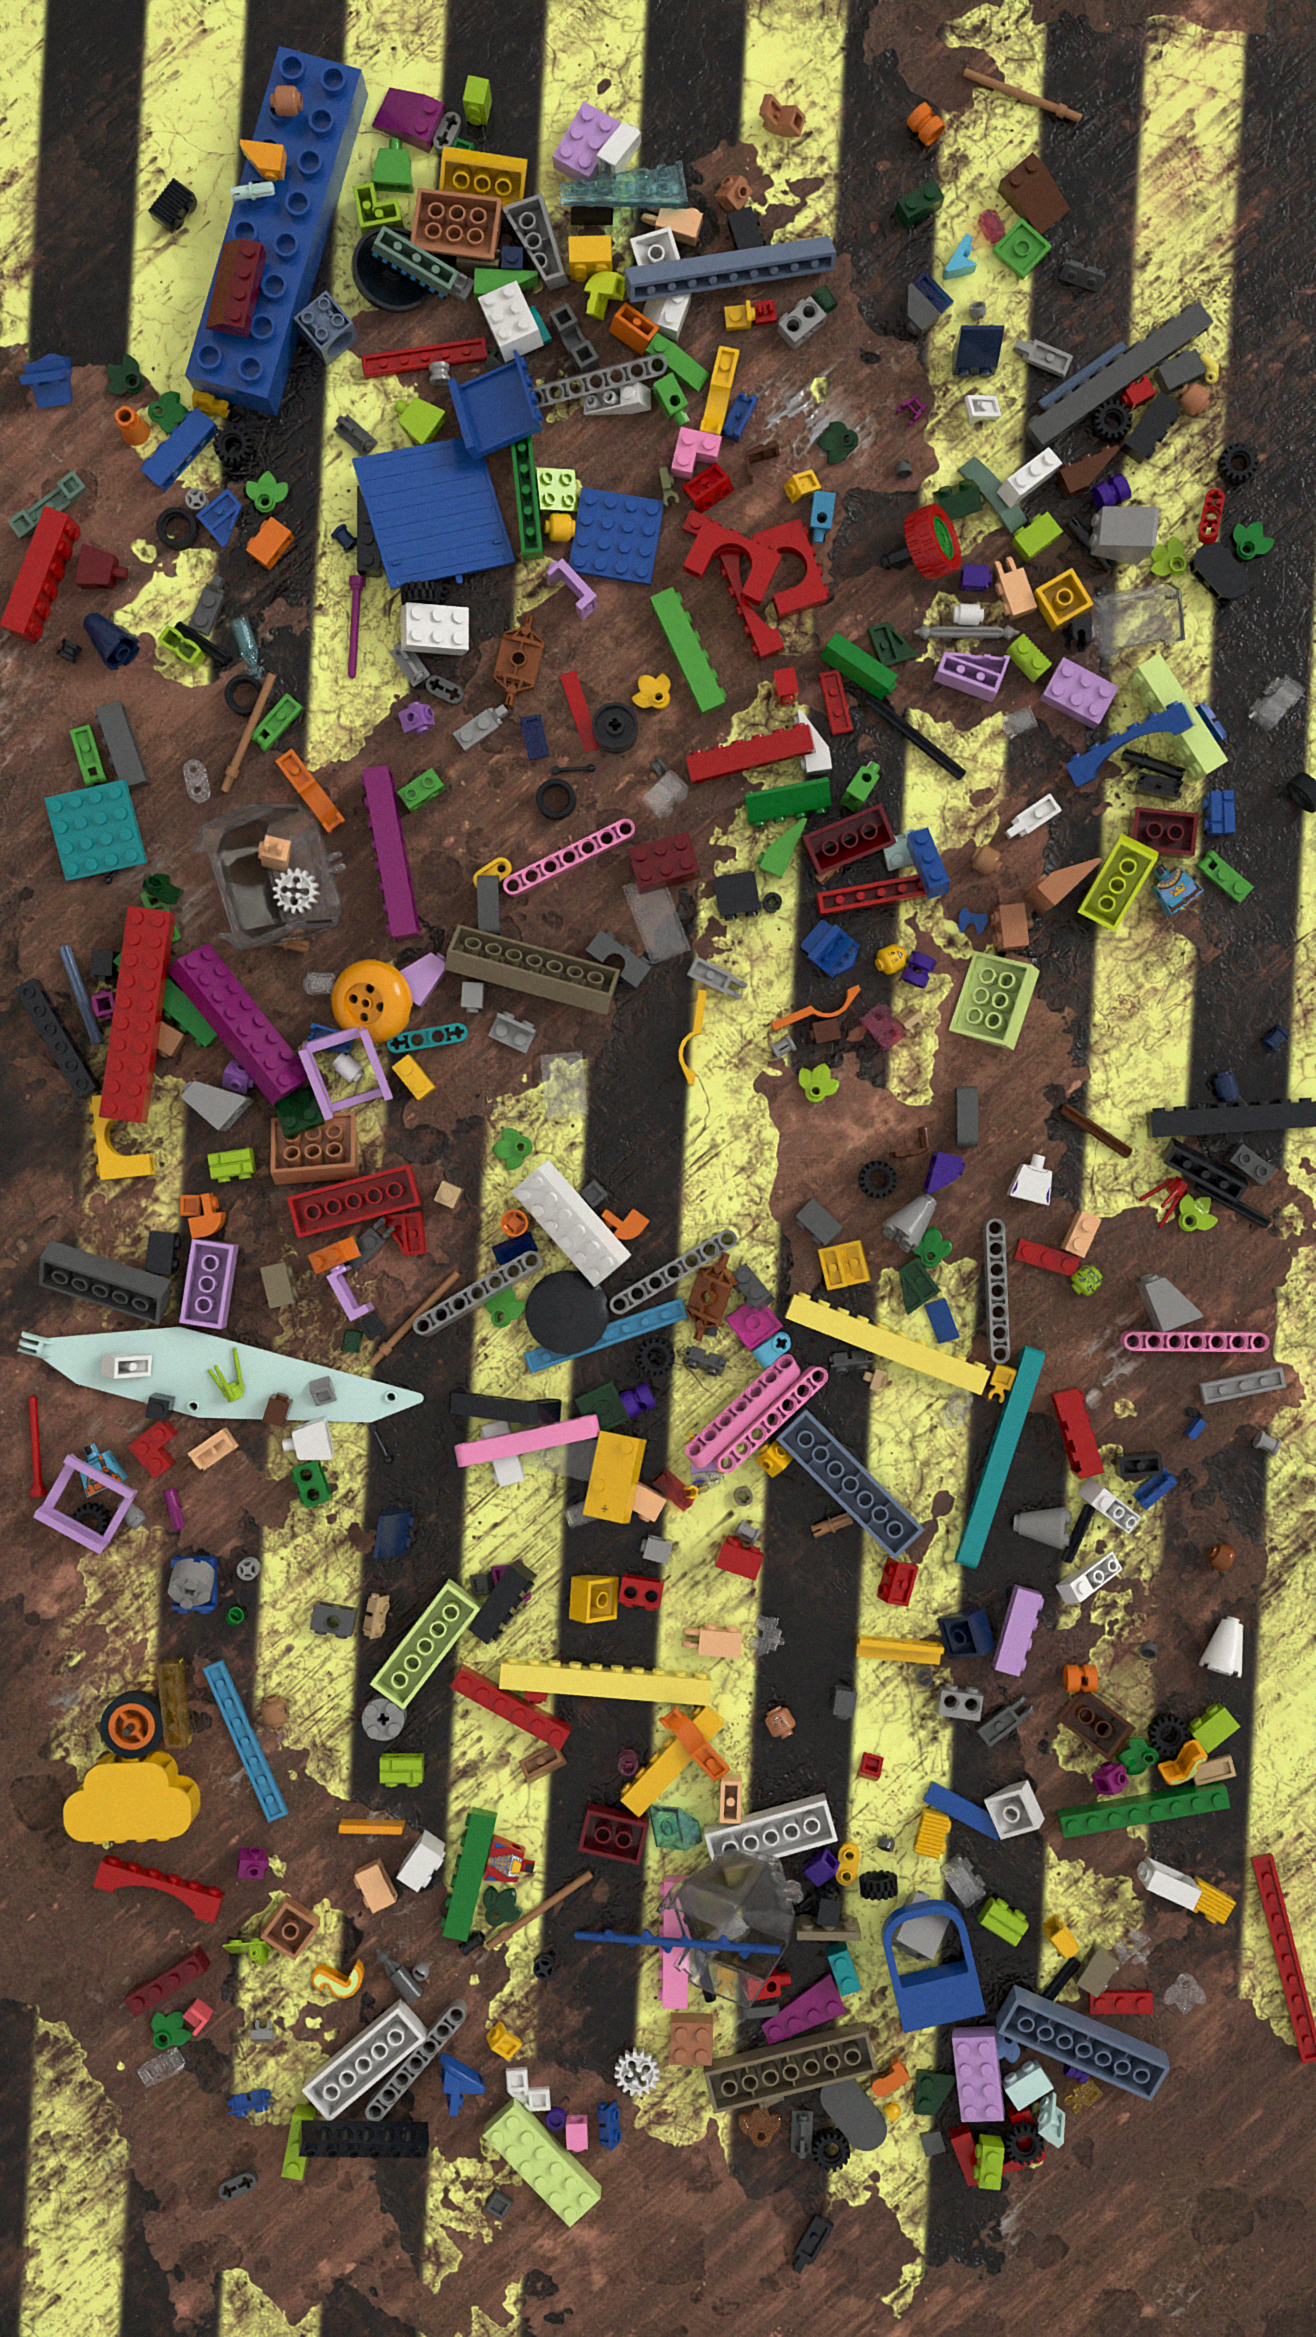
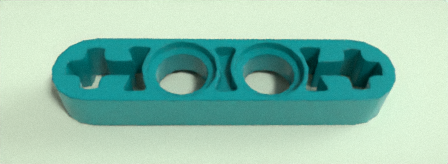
[387,1023,468,1054]

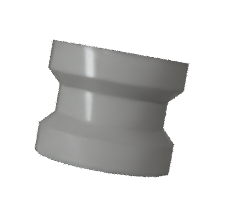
[429,361,450,386]
[185,488,209,514]
[237,1557,261,1581]

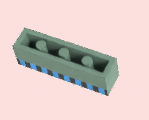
[370,225,459,300]

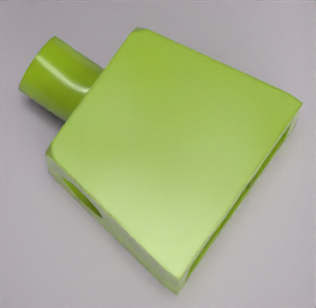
[394,397,447,446]

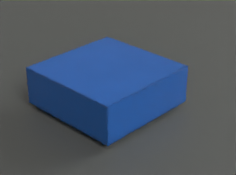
[1183,1416,1206,1440]

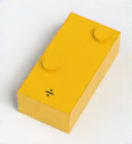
[583,1431,646,1524]

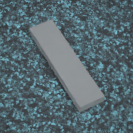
[1198,1366,1286,1405]

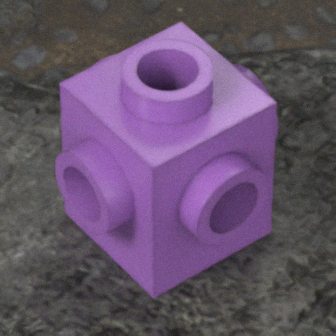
[398,702,435,734]
[222,1058,255,1095]

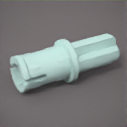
[230,181,275,202]

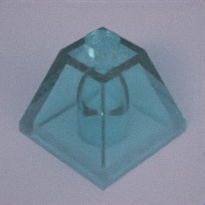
[648,1805,703,1851]

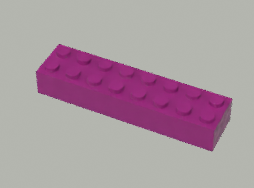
[360,765,422,942]
[168,943,309,1105]

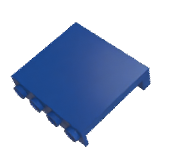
[447,350,544,460]

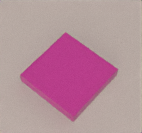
[725,1303,783,1352]

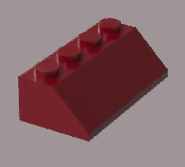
[206,238,266,338]
[800,803,897,876]

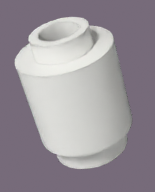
[952,604,984,626]
[332,1052,364,1083]

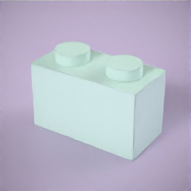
[1002,2059,1054,2111]

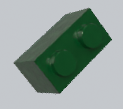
[895,179,945,229]
[932,479,983,521]

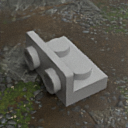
[488,1011,537,1054]

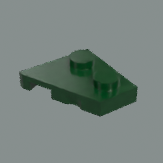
[898,1257,941,1315]

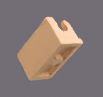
[187,1427,239,1470]

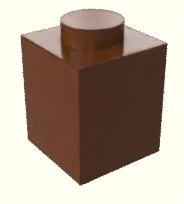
[808,1018,841,1045]
[262,1392,293,1427]

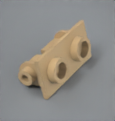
[362,1593,390,1639]

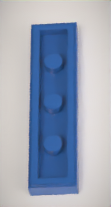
[923,1780,999,1841]

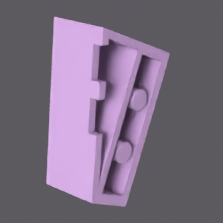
[933,652,1010,702]

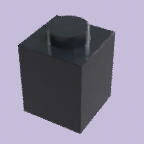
[90,950,118,981]
[145,1392,175,1422]

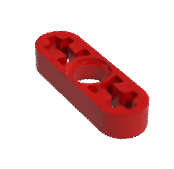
[1198,489,1225,544]

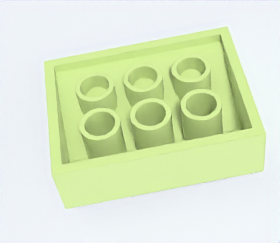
[949,951,1040,1051]

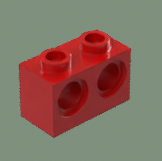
[618,1573,664,1611]

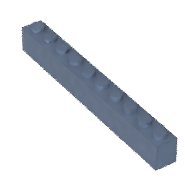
[624,236,836,303]

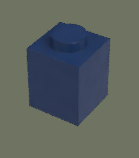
[501,246,525,270]

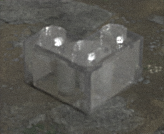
[1248,674,1306,731]

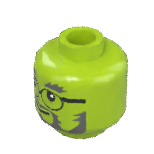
[1071,1265,1103,1296]

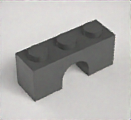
[549,303,599,374]
[586,930,651,989]

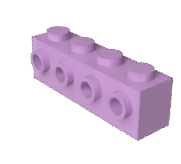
[992,1584,1044,1676]

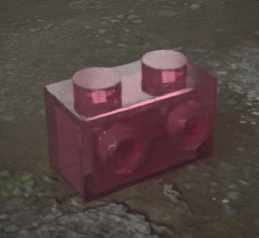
[858,1003,906,1052]

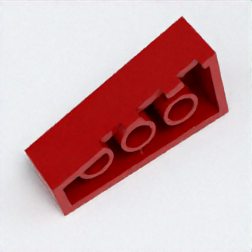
[1050,1386,1105,1479]

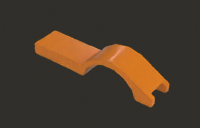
[275,749,346,834]
[771,985,861,1031]
[659,1706,731,1783]

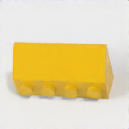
[439,146,528,207]

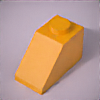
[240,139,287,182]

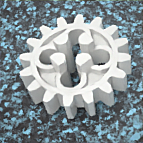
[273,868,320,914]
[615,2047,660,2097]

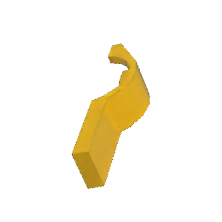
[699,345,740,436]
[678,989,707,1085]

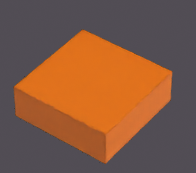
[180,1195,202,1216]

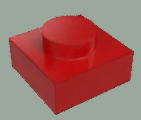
[682,509,710,537]
[525,1691,547,1704]

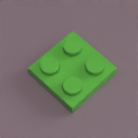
[992,218,1052,280]

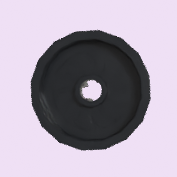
[592,702,639,754]

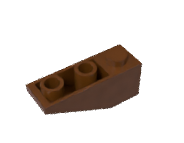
[1056,445,1120,500]

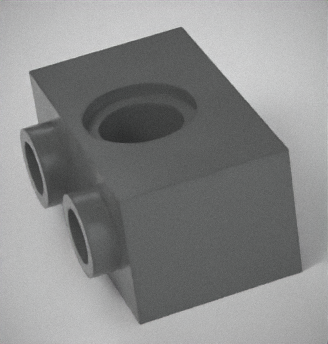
[1223,1144,1276,1186]
[310,1600,358,1639]

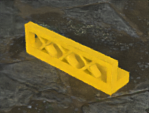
[855,1634,944,1665]

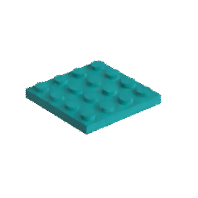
[44,780,148,881]

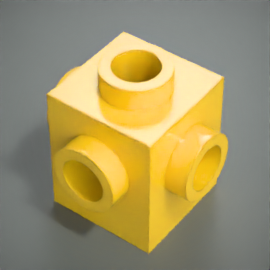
[755,1440,794,1478]

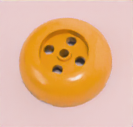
[331,959,413,1044]

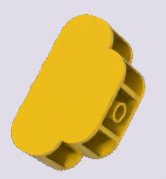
[63,1751,200,1844]

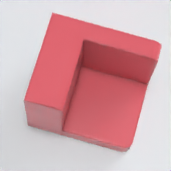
[182,1997,213,2036]

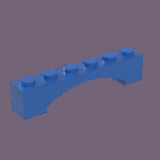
[1065,701,1196,787]

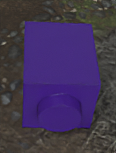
[960,564,992,592]
[804,1848,840,1887]

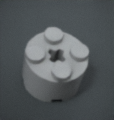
[168,1558,215,1609]
[362,1693,407,1741]

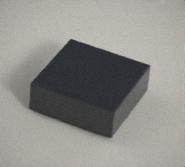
[357,1312,387,1341]

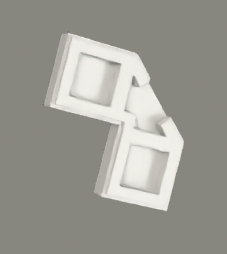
[506,2067,551,2112]

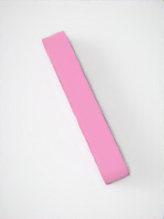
[503,819,635,897]
[1119,1330,1270,1352]
[685,1354,801,1468]
[713,1365,828,1473]
[454,1414,600,1467]

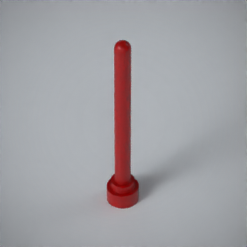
[28,1395,47,1497]

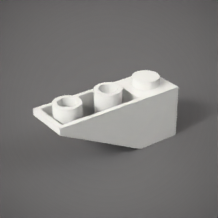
[583,381,651,416]
[793,709,832,776]
[1078,1477,1141,1534]
[1056,1551,1123,1604]

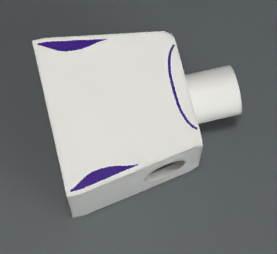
[1007,1154,1052,1205]

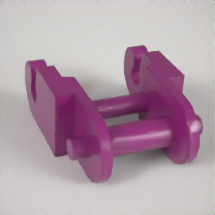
[896,394,928,426]

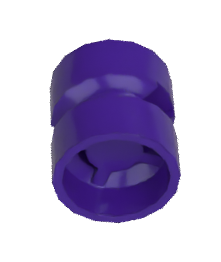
[1092,473,1131,510]
[900,951,937,989]
[619,1382,657,1419]

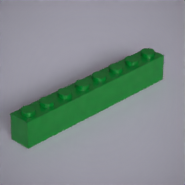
[1056,1780,1230,1838]

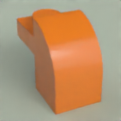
[188,1193,226,1239]
[601,1208,650,1240]

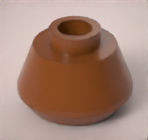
[1208,1544,1235,1572]

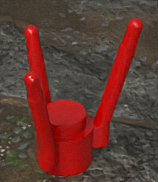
[1139,1176,1189,1228]

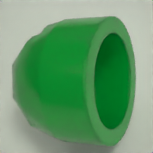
[225,1607,244,1625]

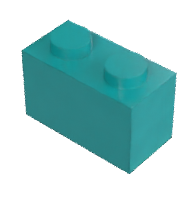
[826,1941,861,1997]

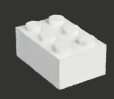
[478,281,544,362]
[401,602,469,656]

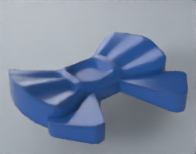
[957,908,988,934]

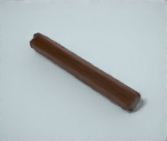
[1059,1103,1133,1158]

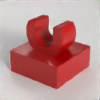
[753,299,777,326]

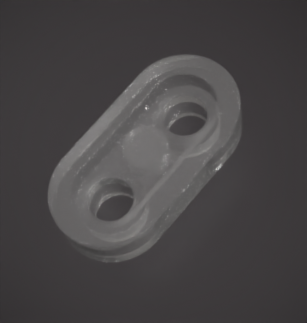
[183,760,210,802]
[942,1388,973,1429]

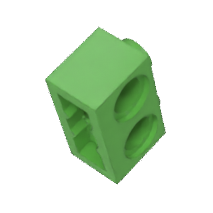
[397,768,446,813]

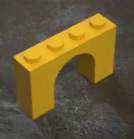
[89,1095,156,1180]

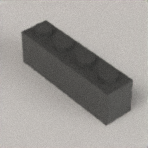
[95,701,151,791]

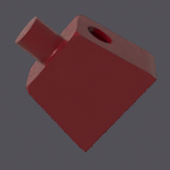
[75,544,128,589]

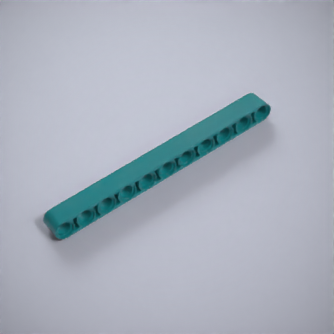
[954,1345,1045,1569]

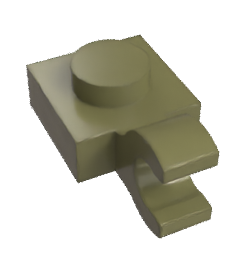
[659,467,679,508]

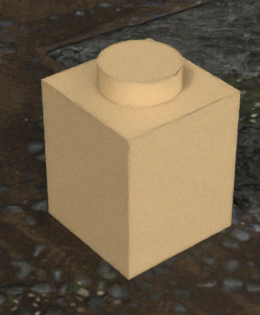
[434,1181,464,1209]

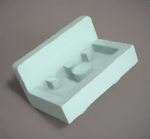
[882,829,919,871]
[1038,2092,1066,2148]

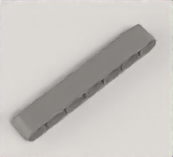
[531,353,668,408]
[983,1218,1010,1364]
[610,1229,737,1314]
[413,1251,543,1337]
[365,1998,467,2121]

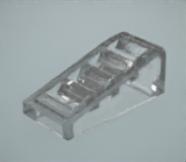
[136,2047,186,2088]

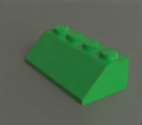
[743,777,832,828]

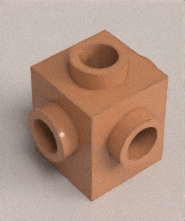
[714,175,753,212]

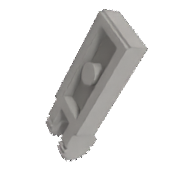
[687,956,748,1000]

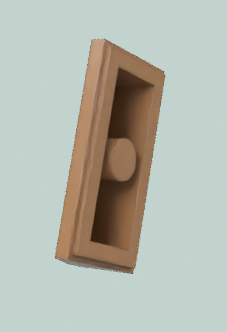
[519,1745,567,1783]

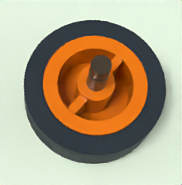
[100,1690,168,1758]

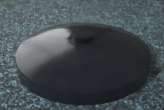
[351,225,432,313]
[525,1270,610,1355]

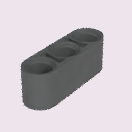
[477,875,501,936]
[955,1086,978,1147]

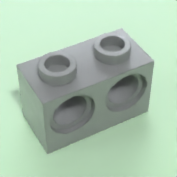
[777,296,827,351]
[935,1683,984,1721]

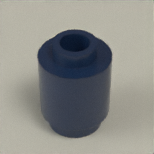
[1213,1070,1239,1102]

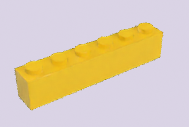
[620,1705,724,1817]

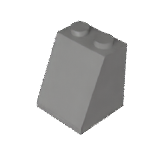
[1089,506,1159,565]
[180,1081,255,1131]
[1136,1273,1203,1332]
[891,1890,950,1961]

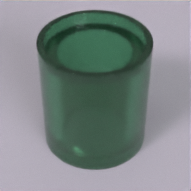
[811,285,838,314]
[341,1329,363,1353]

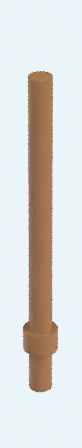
[963,68,1083,123]
[220,672,276,793]
[368,1270,461,1367]
[486,1870,594,1950]

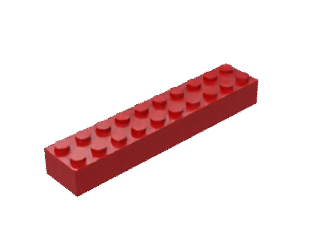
[99,906,176,1124]

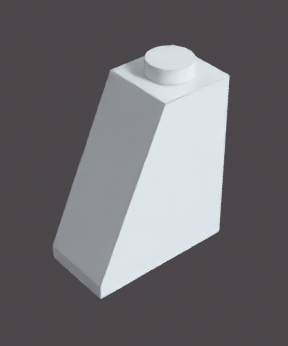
[597,122,641,185]

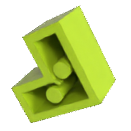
[352,182,404,236]

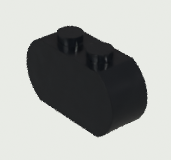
[1189,542,1249,604]

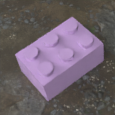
[552,102,620,189]
[1039,657,1119,729]

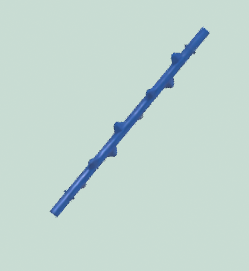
[574,1929,781,1959]

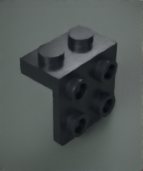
[713,871,762,921]

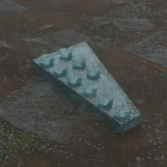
[559,160,688,210]

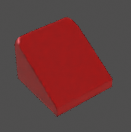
[857,1752,884,1781]

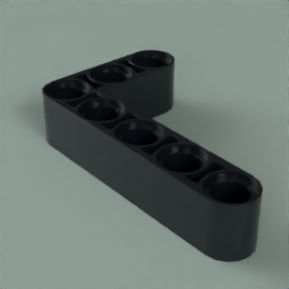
[448,1391,562,1425]

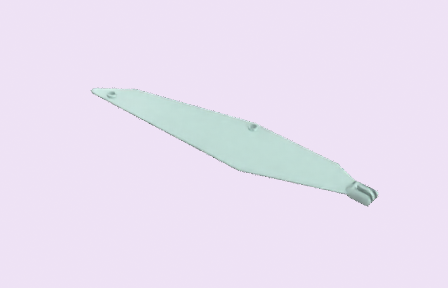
[17,1327,424,1422]

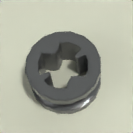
[648,756,668,778]

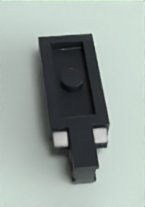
[792,2212,834,2274]

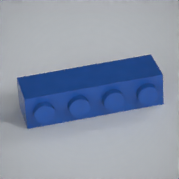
[140,407,219,493]

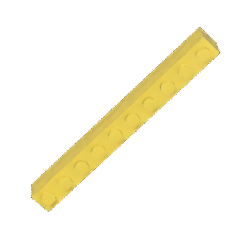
[784,1291,990,1395]
[499,1656,711,1706]

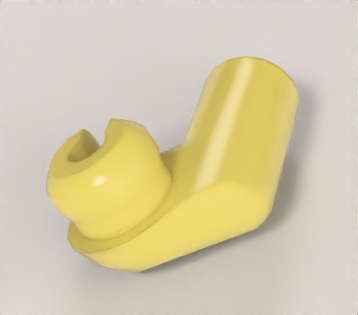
[1200,353,1219,384]

